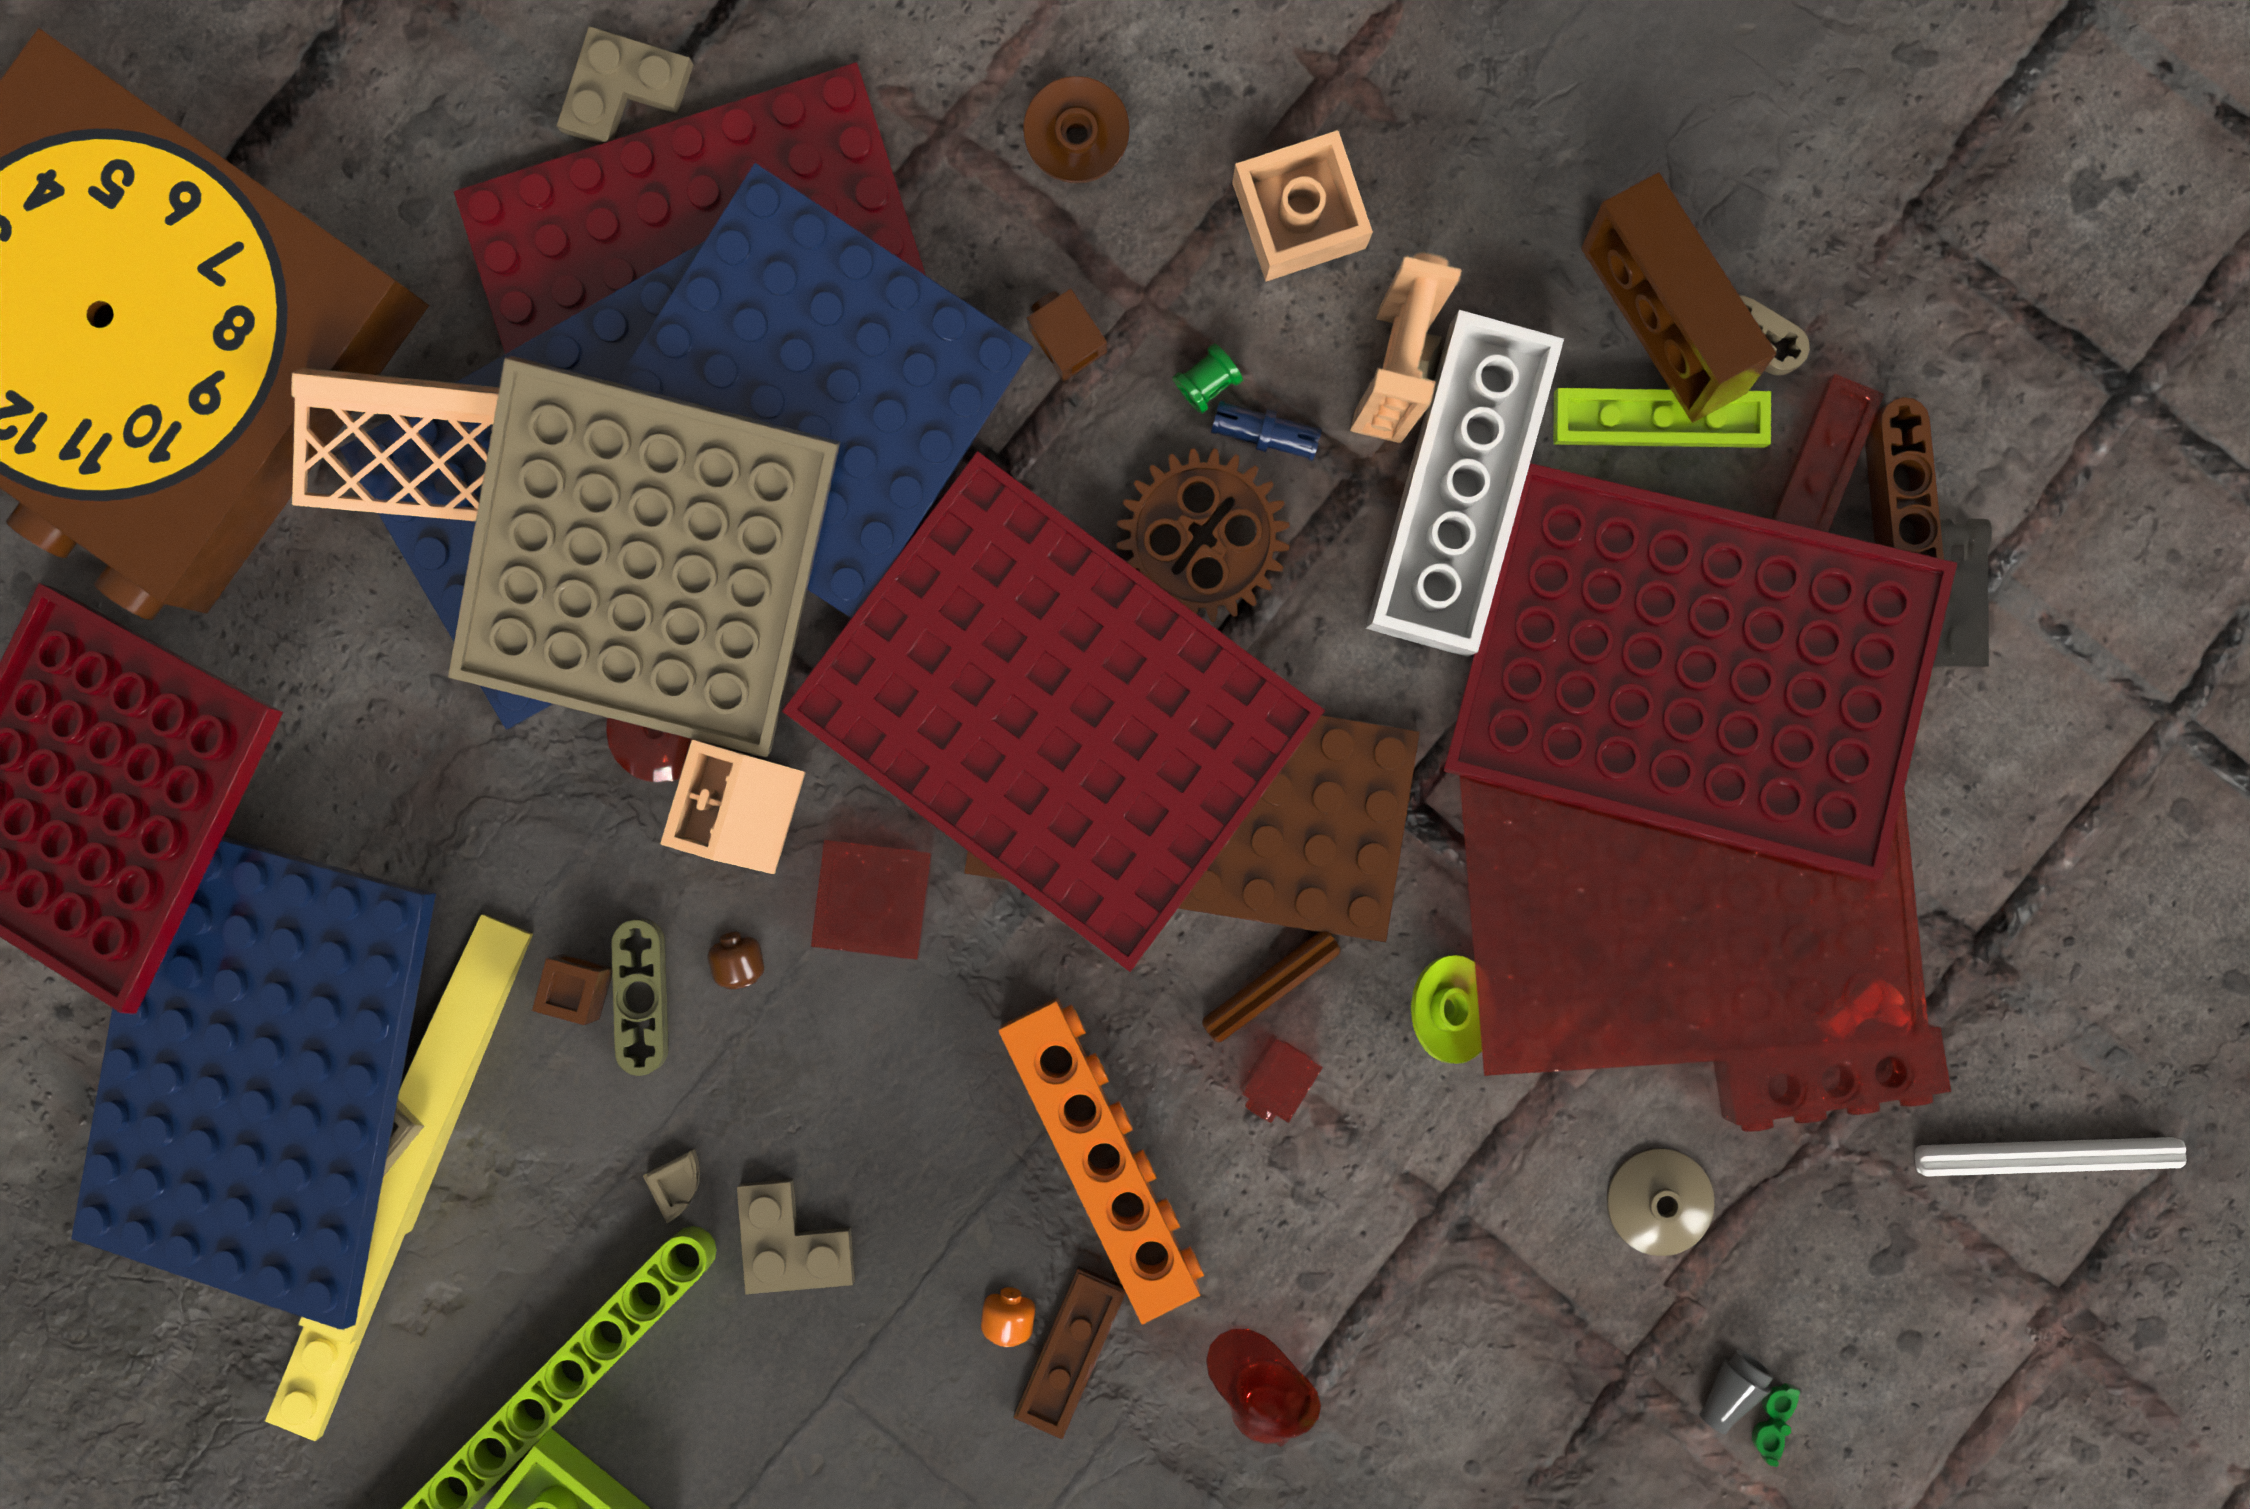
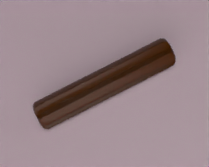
[1202,931,1341,1043]

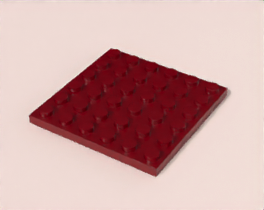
[0,583,283,1014]

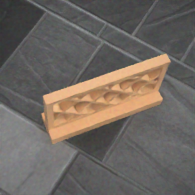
[292,368,500,521]

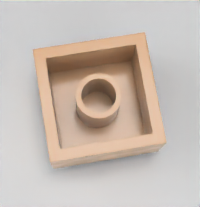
[1232,130,1373,281]

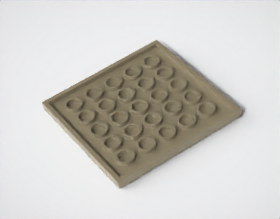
[448,356,840,757]

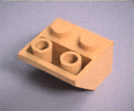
[660,740,806,874]

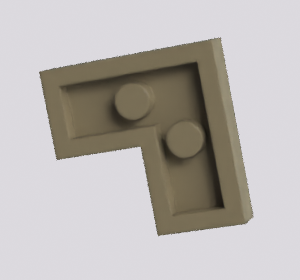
[557,26,693,144]
[737,1179,855,1294]

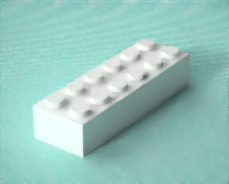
[1366,310,1564,657]

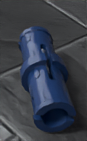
[1211,400,1322,461]

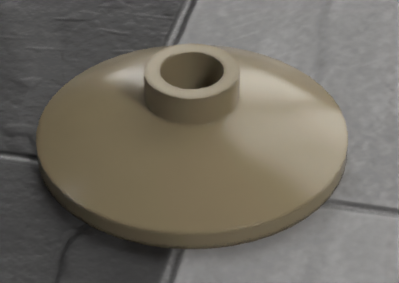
[1607,1148,1714,1256]

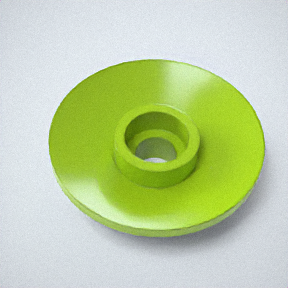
[1411,955,1496,1064]

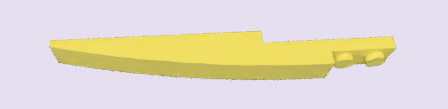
[265,914,533,1441]

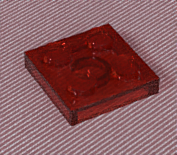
[811,840,932,960]

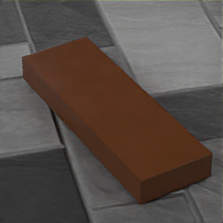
[1013,1266,1126,1439]

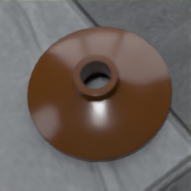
[1023,76,1130,183]

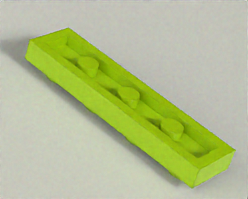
[1553,388,1771,448]

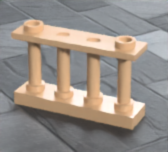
[1350,253,1461,443]

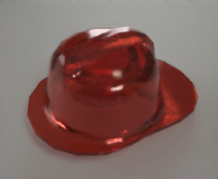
[1206,1329,1321,1447]

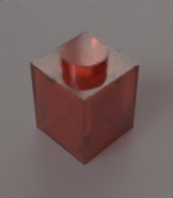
[1240,1034,1323,1123]

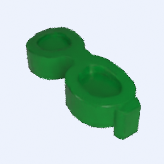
[1752,1383,1800,1467]

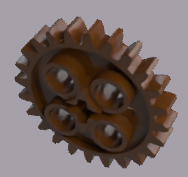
[1117,448,1290,622]

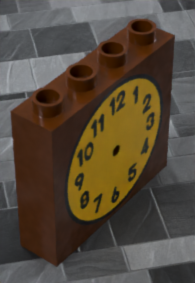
[0,28,430,621]

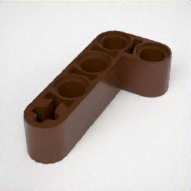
[1864,397,1944,560]

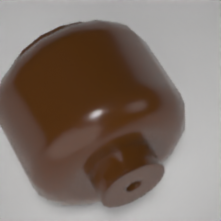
[707,932,764,990]

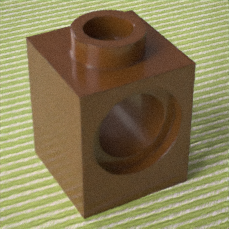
[1026,289,1107,382]
[532,954,612,1025]

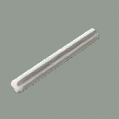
[1915,1137,2187,1176]

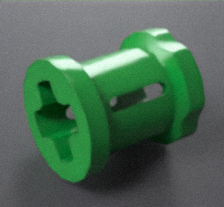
[1172,343,1243,414]

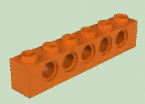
[998,997,1204,1325]

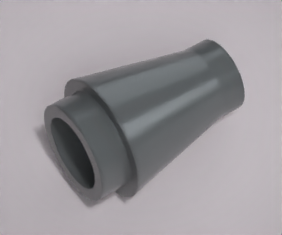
[1699,1349,1774,1435]

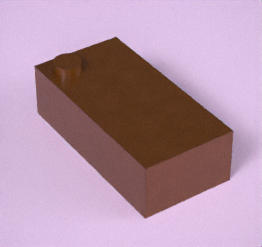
[1581,172,1777,423]

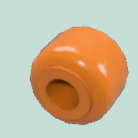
[981,1287,1036,1347]

